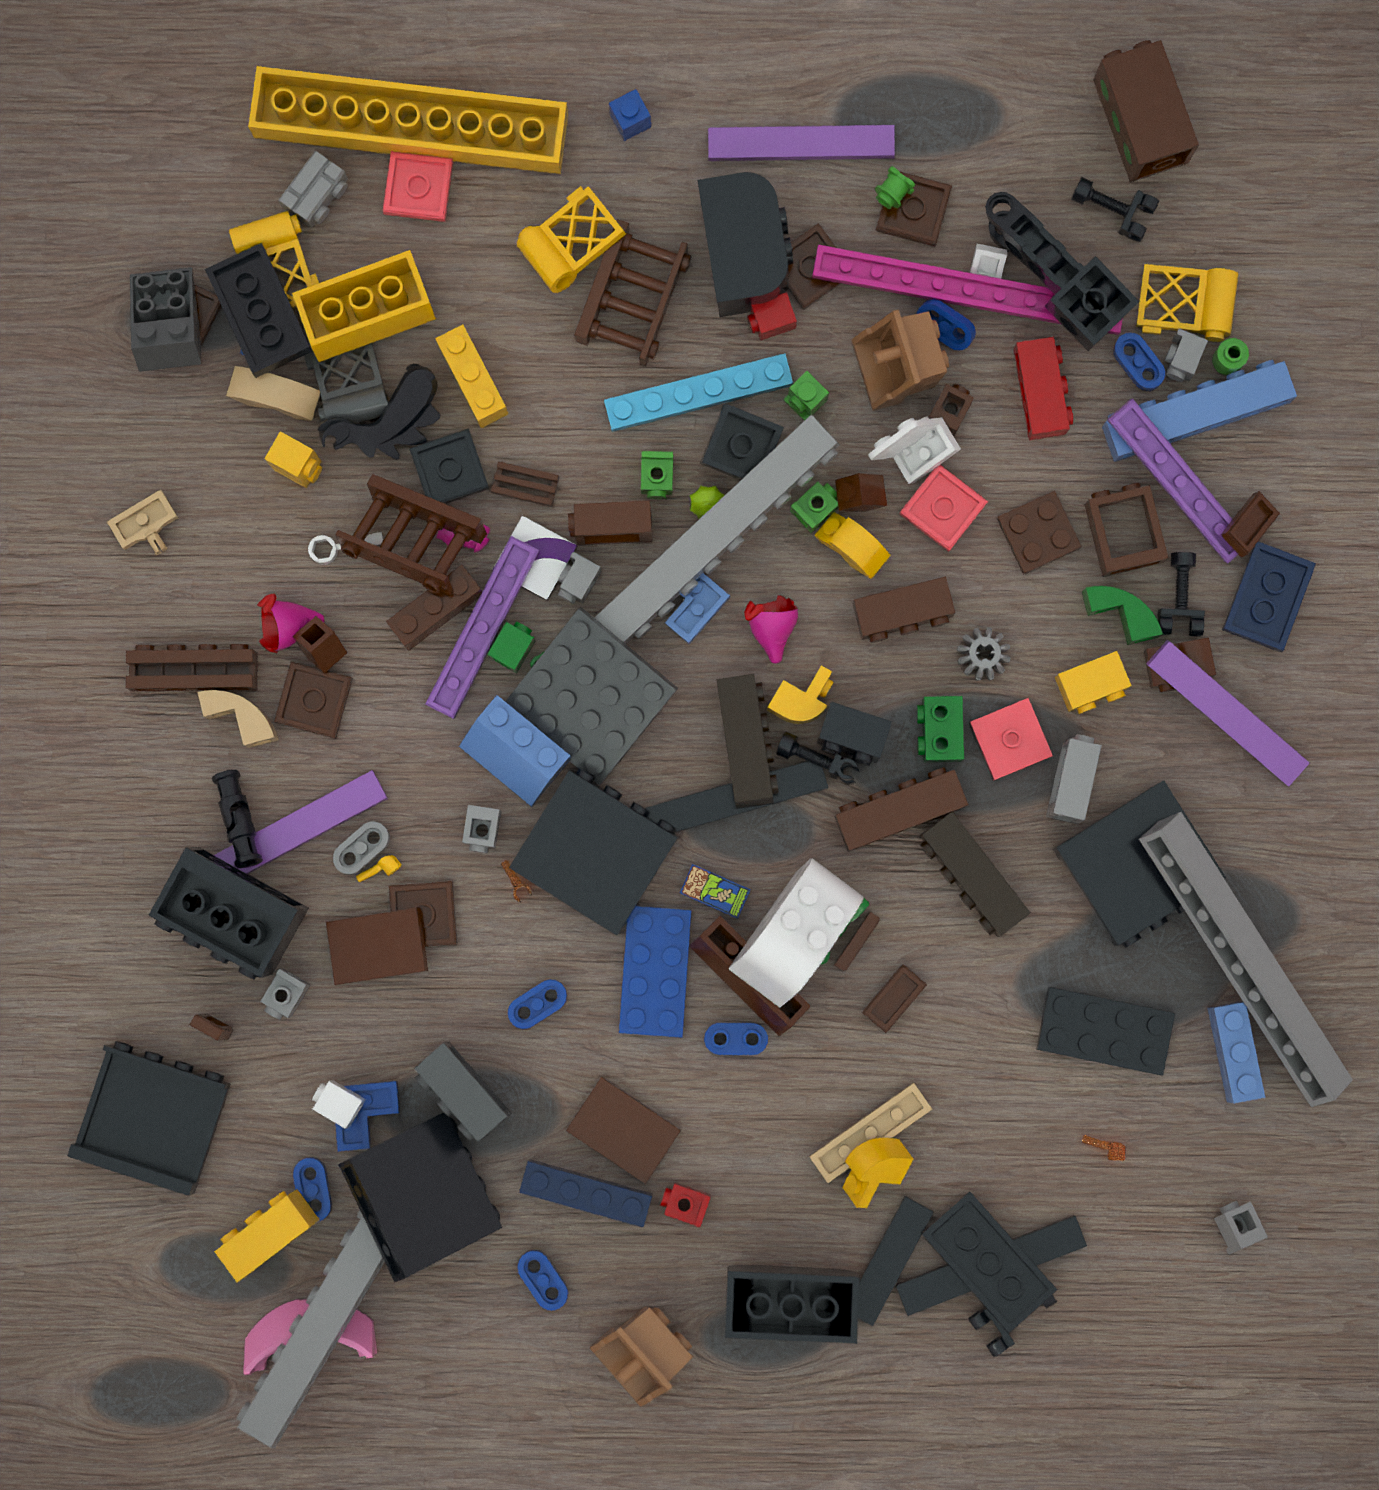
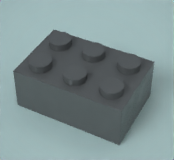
[414,1042,512,1142]

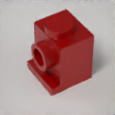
[660,1182,711,1228]

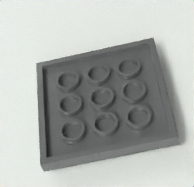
[505,607,679,785]

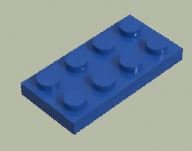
[619,906,691,1038]

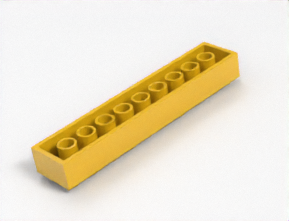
[248,66,568,174]

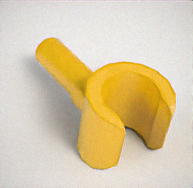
[356,855,402,882]

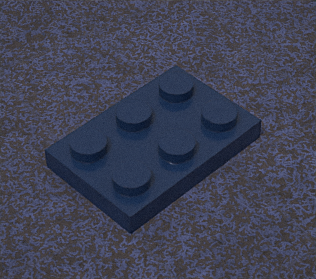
[1222,541,1316,652]

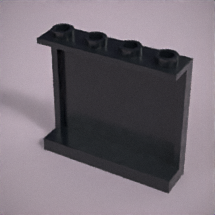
[509,768,680,935]
[1053,780,1226,948]
[67,1041,231,1196]
[338,1112,503,1283]

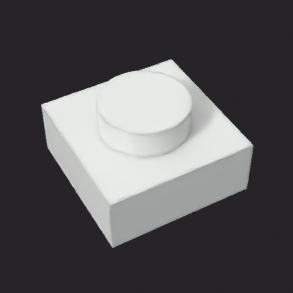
[969,244,1007,279]

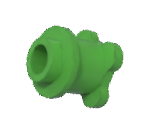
[875,166,915,209]

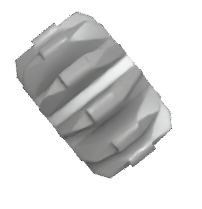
[957,627,1011,681]

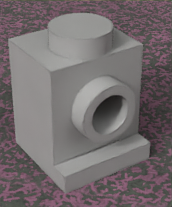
[1164,329,1208,382]
[557,551,602,604]
[462,805,502,853]
[260,968,311,1020]
[1214,1201,1268,1255]

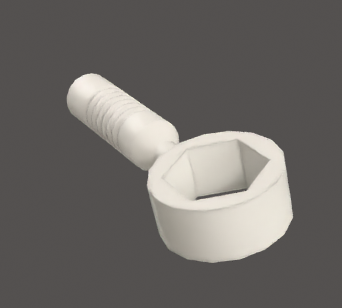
[308,532,384,565]

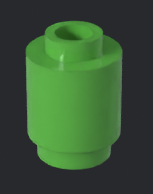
[1212,338,1249,376]

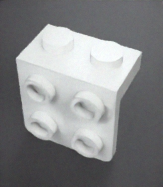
[868,416,961,484]

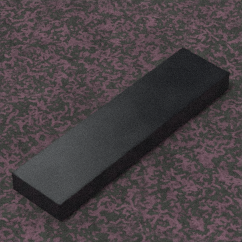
[858,1196,934,1326]

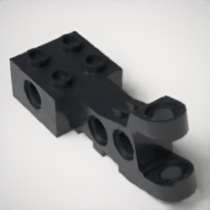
[985,192,1140,351]

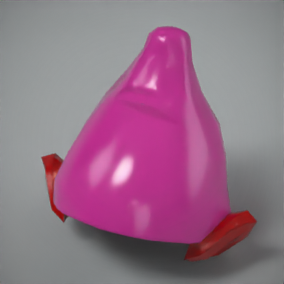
[257,593,324,654]
[744,595,798,664]

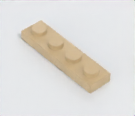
[809,1083,932,1183]

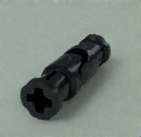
[212,770,263,869]

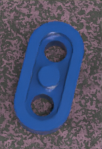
[917,299,976,350]
[1113,333,1165,391]
[508,980,567,1029]
[704,1023,768,1055]
[293,1157,332,1222]
[518,1250,568,1310]

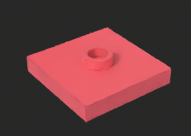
[383,151,453,222]
[899,465,988,552]
[969,698,1053,781]

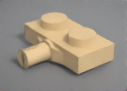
[107,489,179,555]

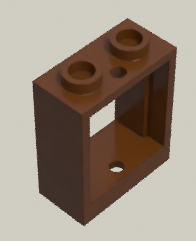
[1085,483,1168,577]
[568,500,653,546]

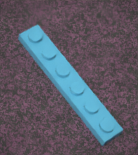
[604,354,793,432]

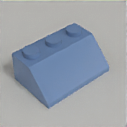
[459,695,571,807]

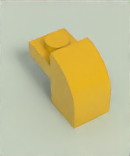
[814,512,891,579]
[767,665,834,724]
[843,1138,913,1208]

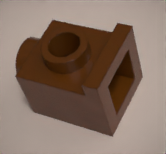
[929,384,974,437]

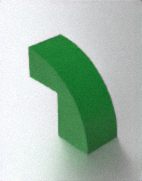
[1082,586,1163,645]

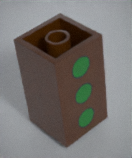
[1093,40,1199,183]

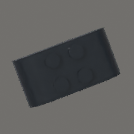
[697,172,793,317]
[725,1265,860,1344]

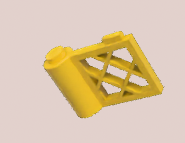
[516,186,626,293]
[229,210,319,308]
[1137,264,1238,342]

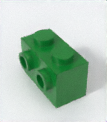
[916,696,964,763]

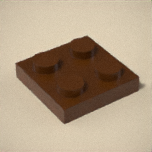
[997,491,1082,575]

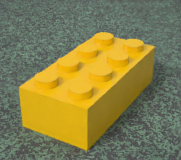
[292,250,436,362]

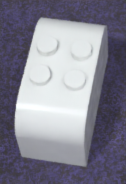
[729,858,864,1007]

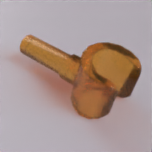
[501,860,532,902]
[1082,1135,1126,1161]

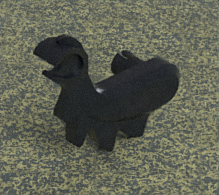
[318,363,441,460]

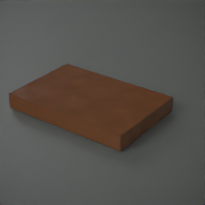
[326,908,428,985]
[566,1077,681,1184]

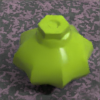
[689,485,725,519]

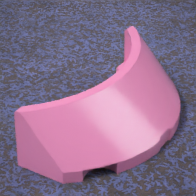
[243,1299,377,1375]

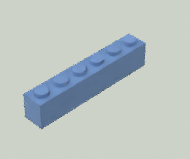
[1102,360,1297,462]

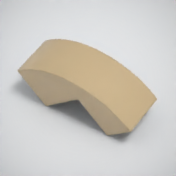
[226,366,321,421]
[197,690,279,748]

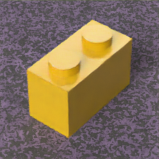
[264,431,322,488]
[1054,651,1131,714]

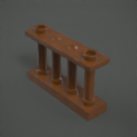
[574,219,692,367]
[335,474,487,595]

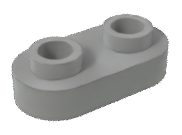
[333,821,390,875]

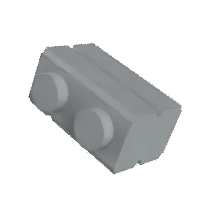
[278,151,348,228]

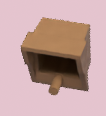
[851,309,949,411]
[589,1306,693,1407]

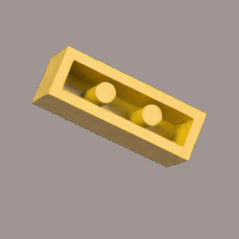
[435,324,508,428]
[214,1189,320,1283]

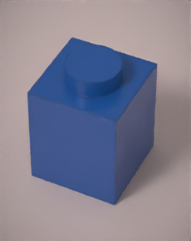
[609,89,651,141]

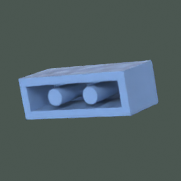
[1207,1002,1265,1104]

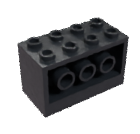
[149,847,309,980]

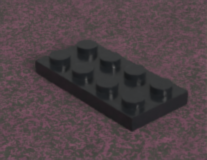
[205,243,313,378]
[1036,987,1175,1076]
[922,1192,1057,1334]

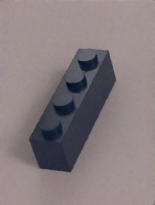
[519,1159,653,1227]

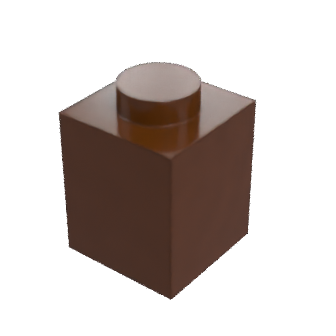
[835,473,887,512]
[293,616,347,673]

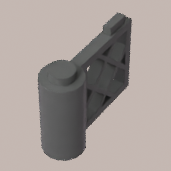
[304,343,389,424]

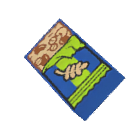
[680,864,751,919]

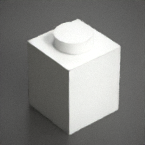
[312,1080,366,1129]

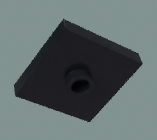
[409,428,489,504]

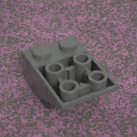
[130,267,202,372]

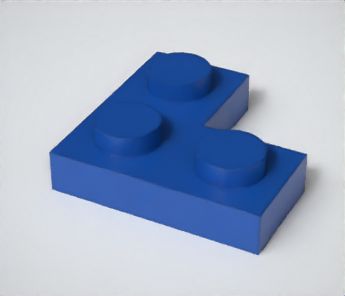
[335,1081,400,1151]

